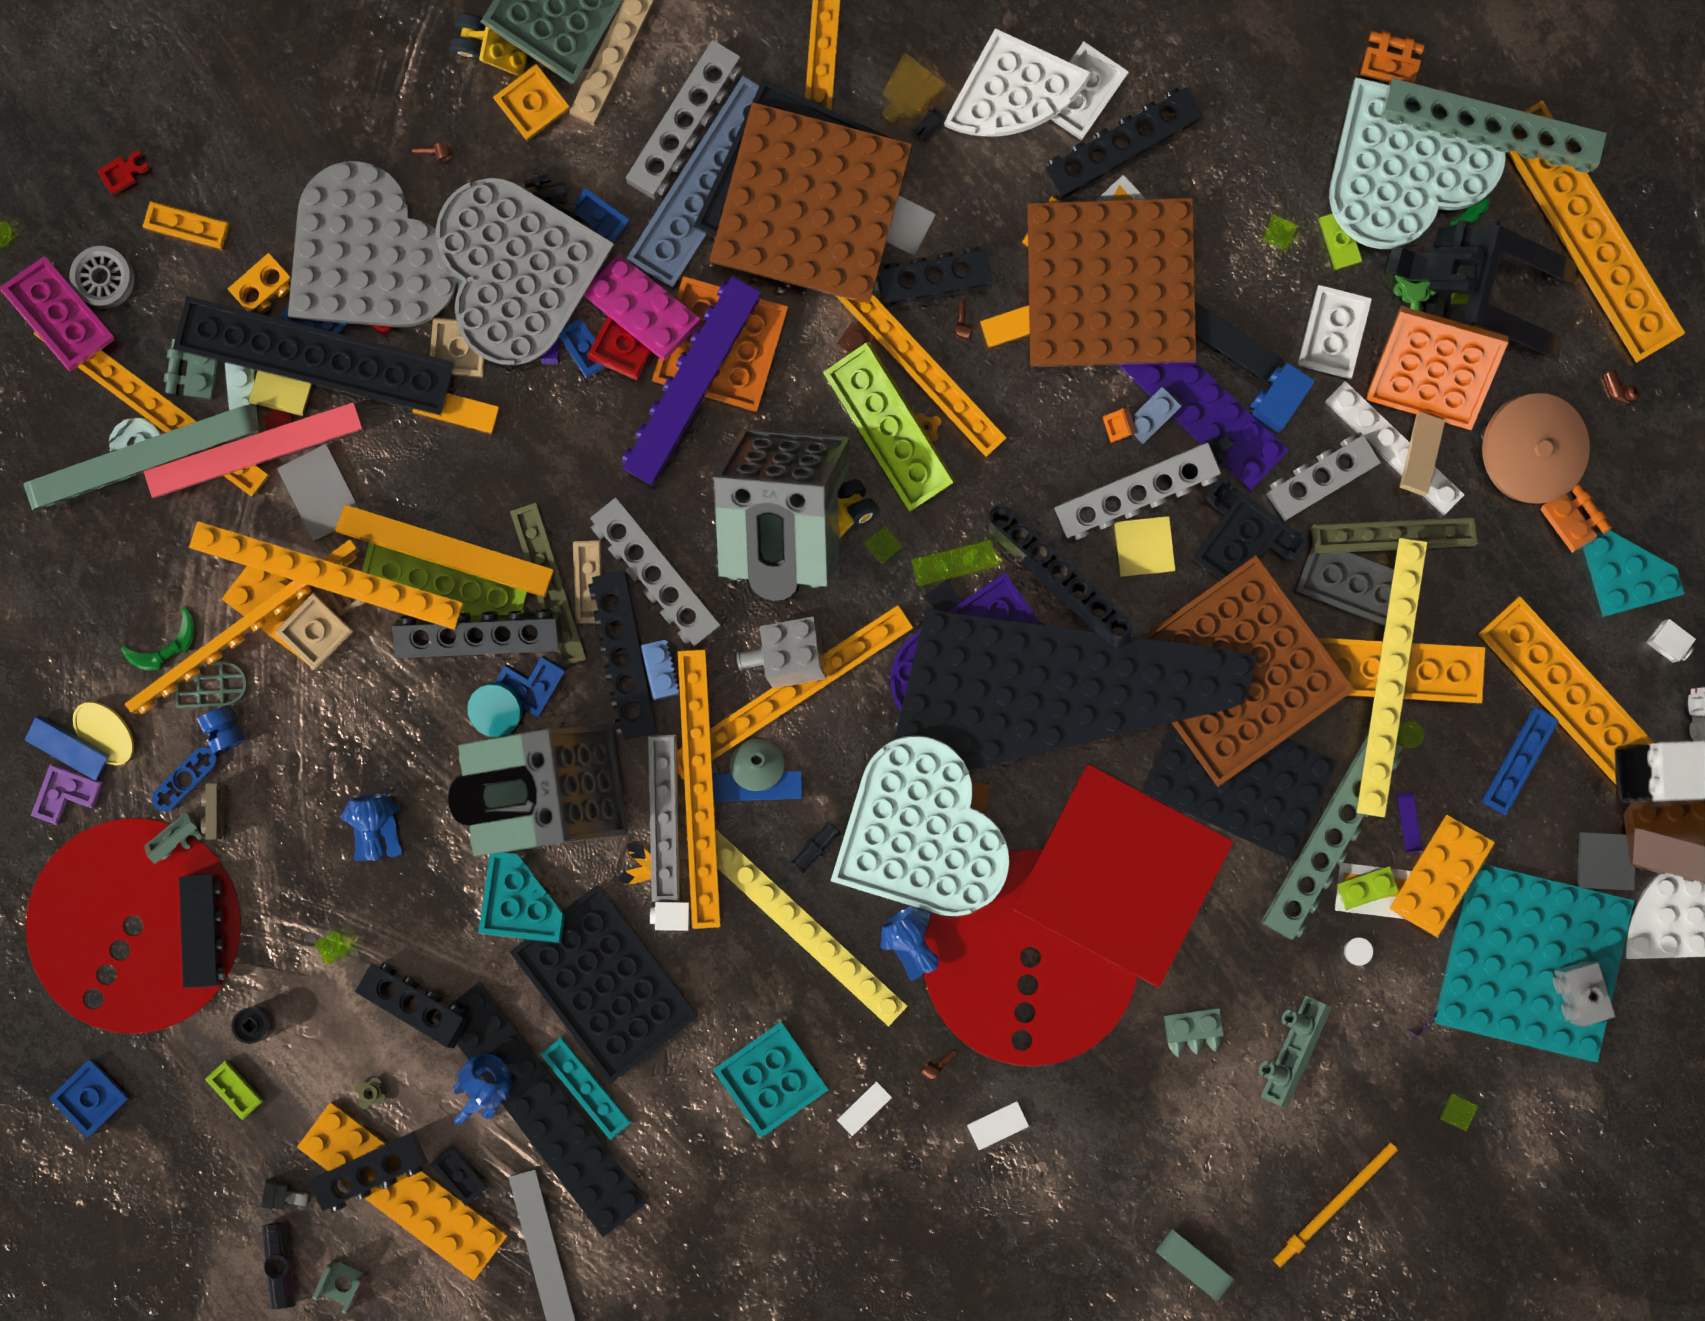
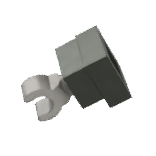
[261,1179,309,1210]

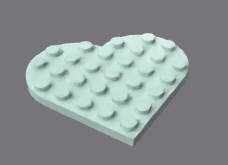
[1329,78,1505,249]
[831,735,1009,916]

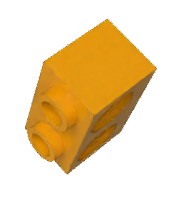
[228,253,291,315]

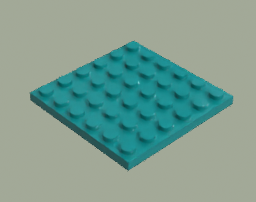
[1433,864,1634,1063]

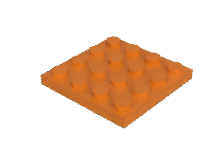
[652,276,788,412]
[1366,306,1509,430]

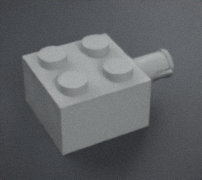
[737,616,826,688]
[1553,961,1615,1027]

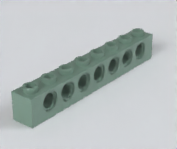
[1380,78,1607,173]
[1261,734,1403,940]

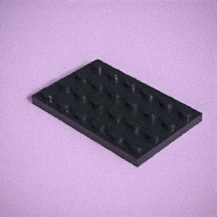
[1141,724,1338,862]
[510,884,698,1085]

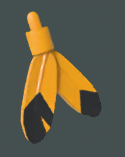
[618,842,651,884]

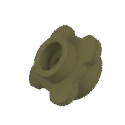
[354,1077,386,1109]

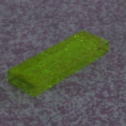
[911,540,997,587]

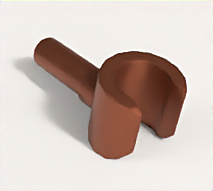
[412,143,452,161]
[955,301,972,341]
[921,1050,958,1079]

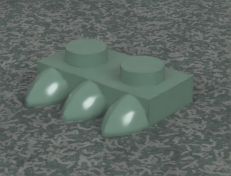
[1164,1008,1223,1057]

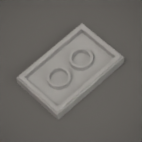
[277,444,360,542]

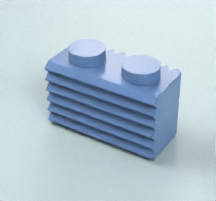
[641,640,680,701]

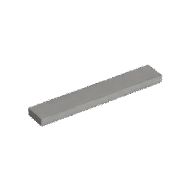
[648,735,681,902]
[508,1169,576,1321]

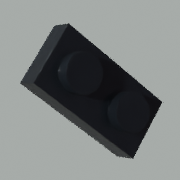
[430,1145,488,1206]

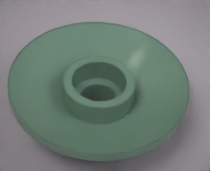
[730,739,785,791]

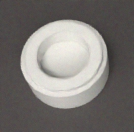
[1344,937,1373,965]

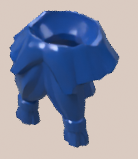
[340,793,402,861]
[880,906,939,981]
[452,1054,512,1125]

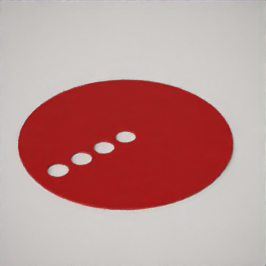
[26,818,241,1034]
[924,849,1137,1066]

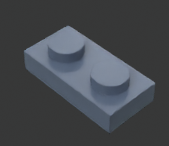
[1132,386,1183,444]

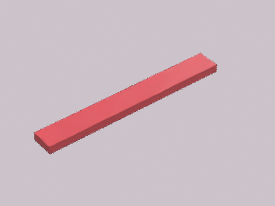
[144,402,363,498]

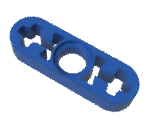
[152,747,219,811]

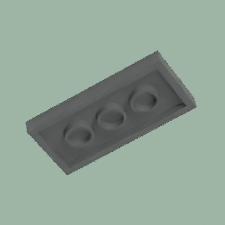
[1295,544,1394,626]

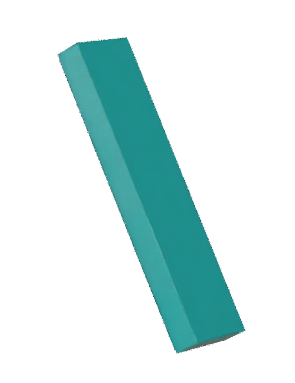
[540,1036,632,1140]

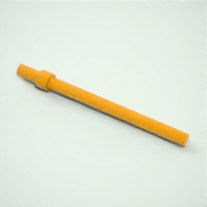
[1273,1142,1398,1268]

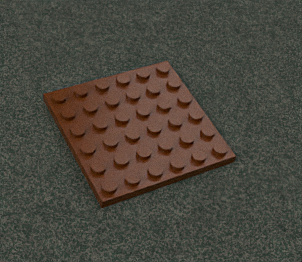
[709,102,912,304]
[1027,198,1196,367]
[1141,556,1355,787]

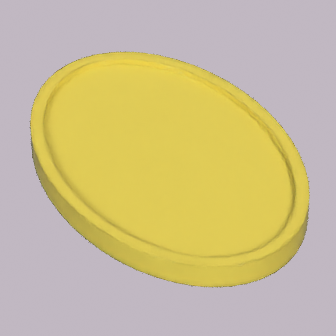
[73,701,134,765]

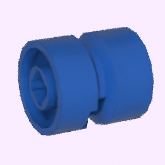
[197,705,246,755]

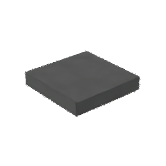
[1577,832,1635,891]

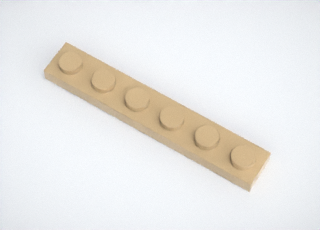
[569,0,655,126]

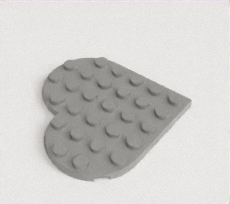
[288,161,458,327]
[436,178,615,365]

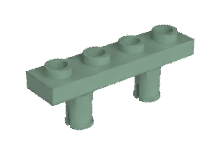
[1259,995,1332,1109]

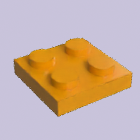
[493,64,570,142]

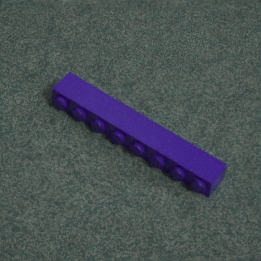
[621,276,762,487]

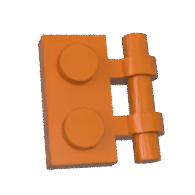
[1360,30,1425,84]
[1541,484,1612,553]

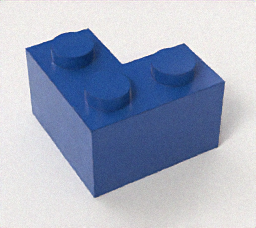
[1250,363,1315,434]

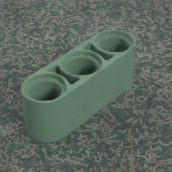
[1155,1229,1235,1302]

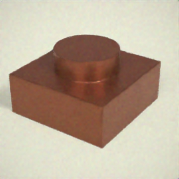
[836,322,875,354]

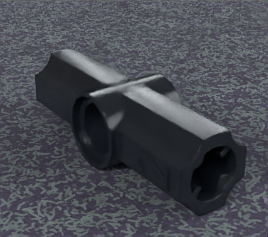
[262,1222,296,1310]

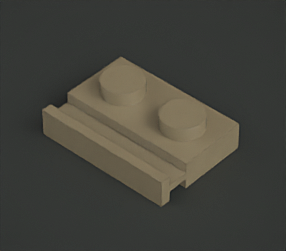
[201,783,225,839]

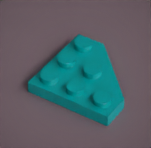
[1583,531,1685,617]
[478,853,565,943]

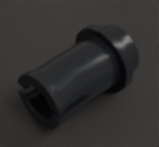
[912,107,946,142]

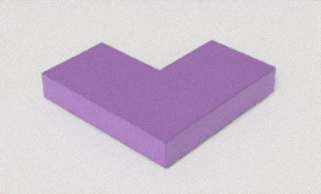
[31,764,104,825]

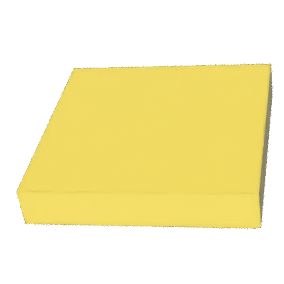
[249,371,312,416]
[1114,516,1175,577]

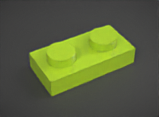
[1336,866,1399,910]

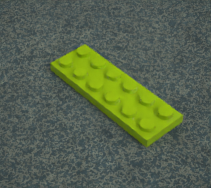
[823,342,956,511]
[362,543,528,629]

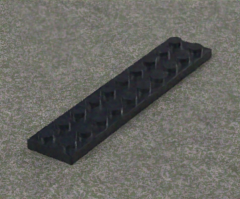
[173,296,455,416]
[435,981,647,1237]

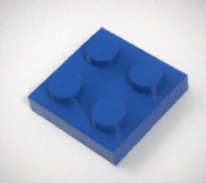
[49,1058,129,1138]

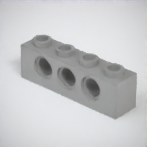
[1266,435,1381,522]

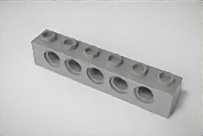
[626,40,742,200]
[1054,442,1221,540]
[590,497,721,648]

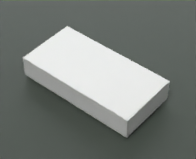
[967,1101,1029,1150]

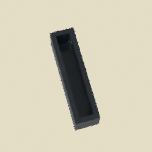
[179,875,226,988]

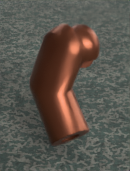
[1603,370,1641,403]

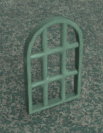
[174,661,247,708]

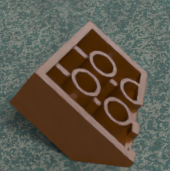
[1623,799,1705,883]

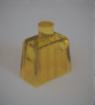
[881,53,946,123]

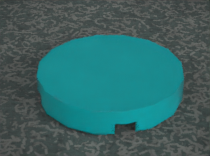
[468,682,523,737]

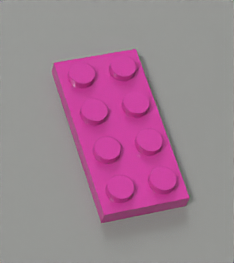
[584,254,701,361]
[0,256,114,372]

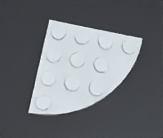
[944,29,1092,137]
[1624,873,1705,959]

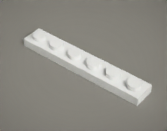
[1325,381,1464,515]

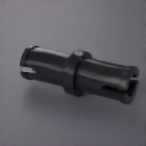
[791,821,841,873]

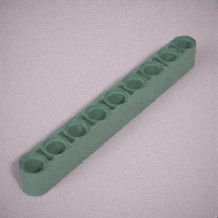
[23,405,259,510]

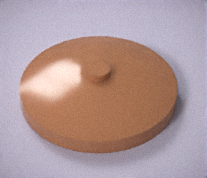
[1482,393,1590,504]

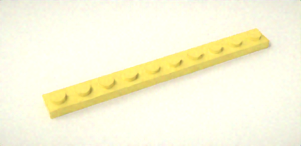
[1356,538,1427,817]
[686,828,907,1026]

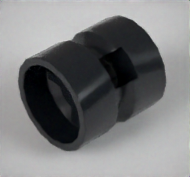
[231,1006,275,1044]

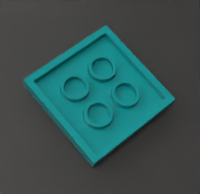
[713,1021,829,1138]

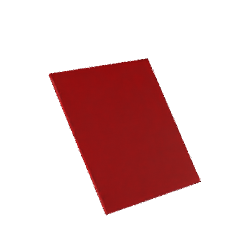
[1011,764,1234,988]

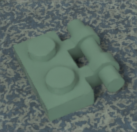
[164,339,218,400]

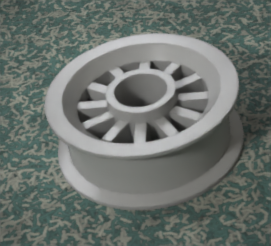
[69,246,135,309]

